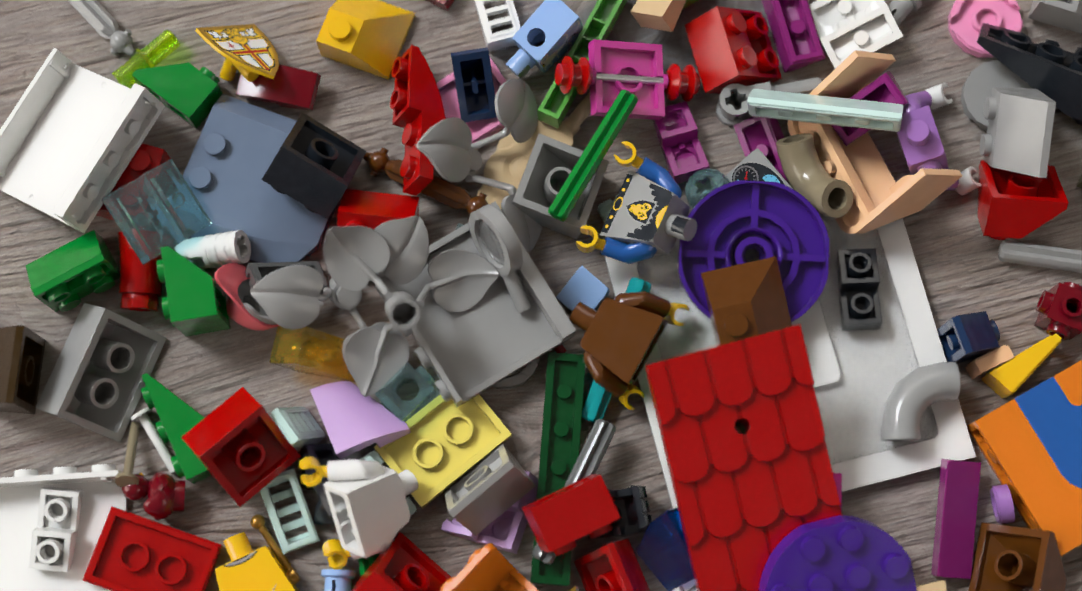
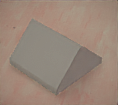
[444,443,536,535]

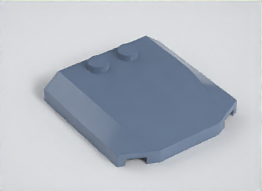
[165,94,338,263]

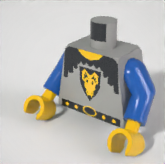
[576,141,697,264]

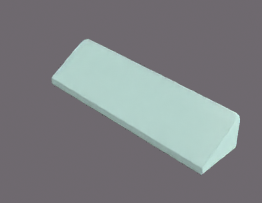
[747,89,904,132]

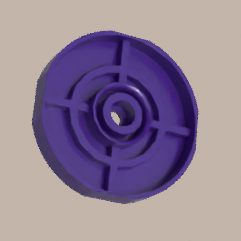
[678,180,829,323]
[759,515,917,591]

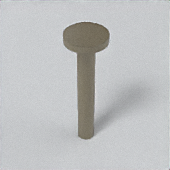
[114,422,140,488]

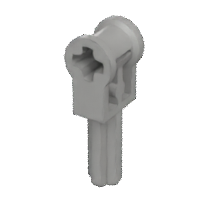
[716,77,822,126]

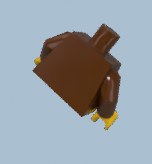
[569,291,689,411]

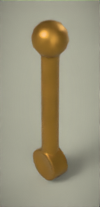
[250,514,301,584]

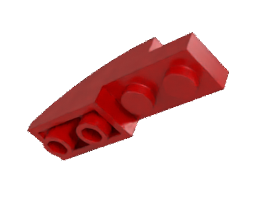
[390,45,446,196]

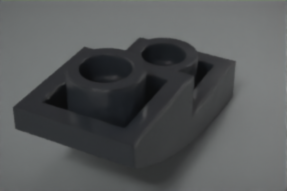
[837,248,882,331]

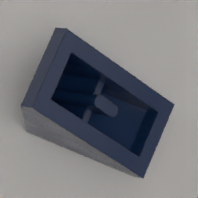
[451,47,497,122]

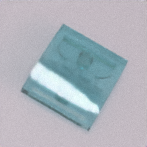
[101,159,213,265]

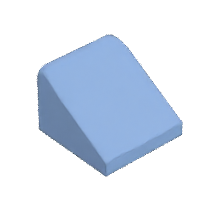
[556,266,610,312]

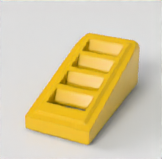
[982,333,1062,399]

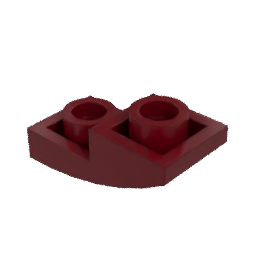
[236,65,321,111]

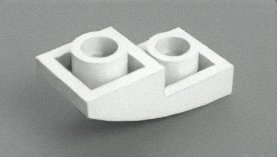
[29,486,83,572]

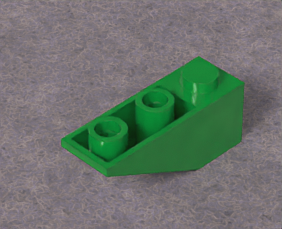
[141,373,212,484]

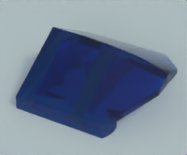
[635,507,694,591]

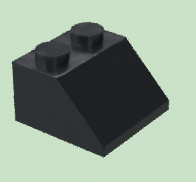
[262,112,367,219]

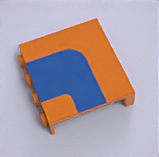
[967,360,1082,556]

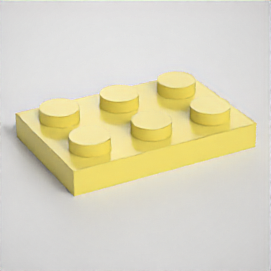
[374,394,512,508]

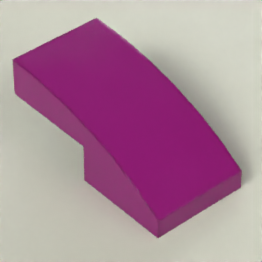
[653,101,710,184]

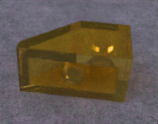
[269,326,355,382]

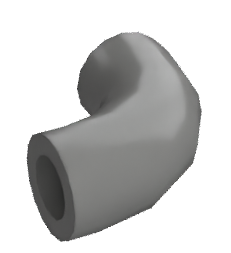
[881,362,960,442]

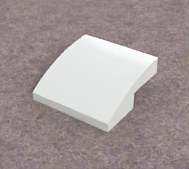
[809,0,903,69]

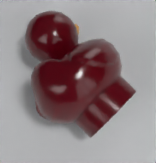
[122,471,185,520]

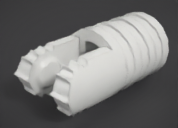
[174,230,251,269]

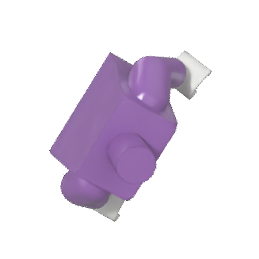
[896,83,981,195]

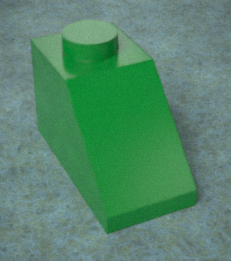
[132,63,223,129]

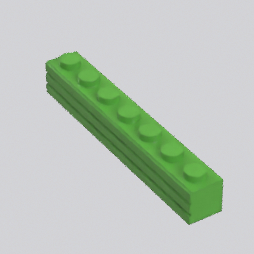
[537,0,628,129]

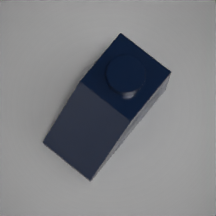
[937,311,1000,364]

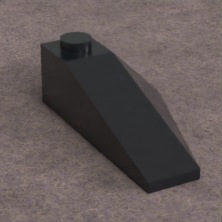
[977,23,1082,126]

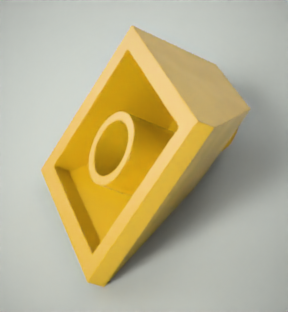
[316,0,415,80]

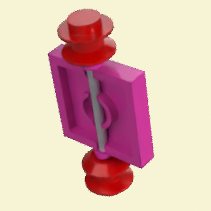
[555,39,700,120]

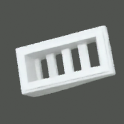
[474,0,521,52]

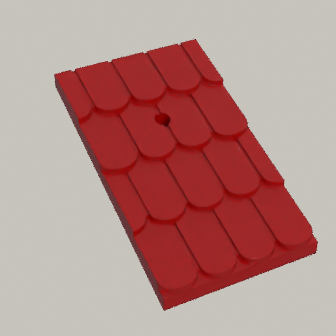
[645,324,842,591]

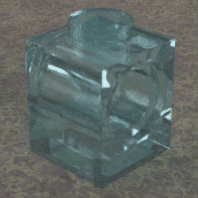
[375,362,437,422]

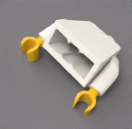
[299,457,418,570]

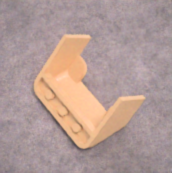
[787,50,962,234]

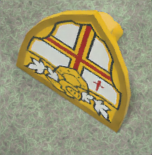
[195,24,279,82]

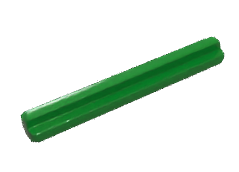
[548,90,638,222]

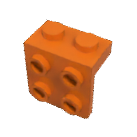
[440,543,539,591]

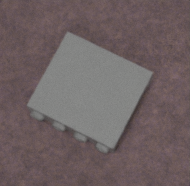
[375,201,576,407]

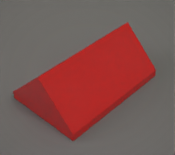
[574,538,650,591]

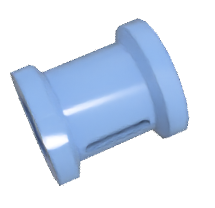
[321,569,356,591]

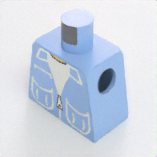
[505,0,583,79]

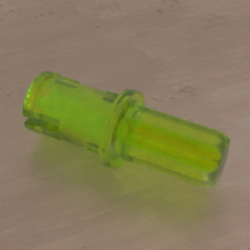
[111,30,180,88]

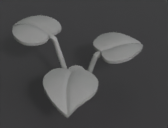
[415,79,543,252]
[250,215,429,387]
[323,226,499,397]

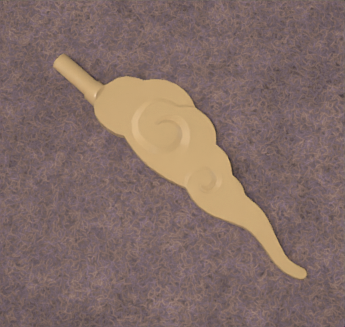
[477,91,591,209]

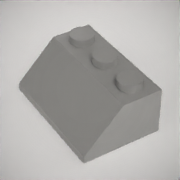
[36,303,167,442]

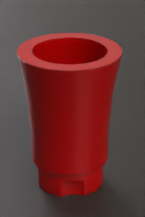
[117,231,171,312]

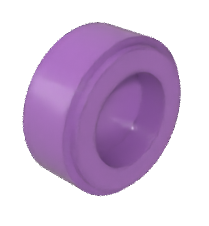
[990,484,1015,524]

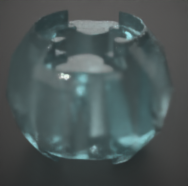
[685,168,730,209]

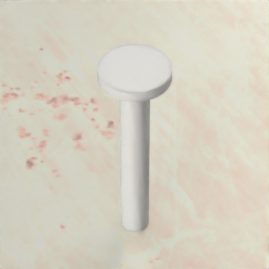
[130,407,176,474]

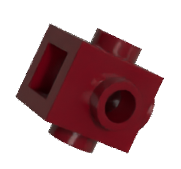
[1034,282,1082,340]

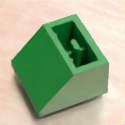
[25,230,120,312]
[156,246,231,337]

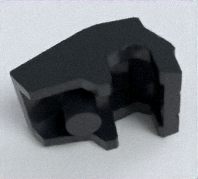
[587,486,653,540]

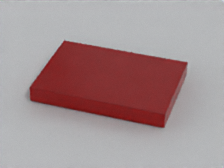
[82,506,223,591]

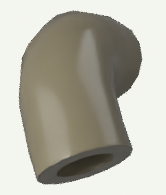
[776,134,853,218]

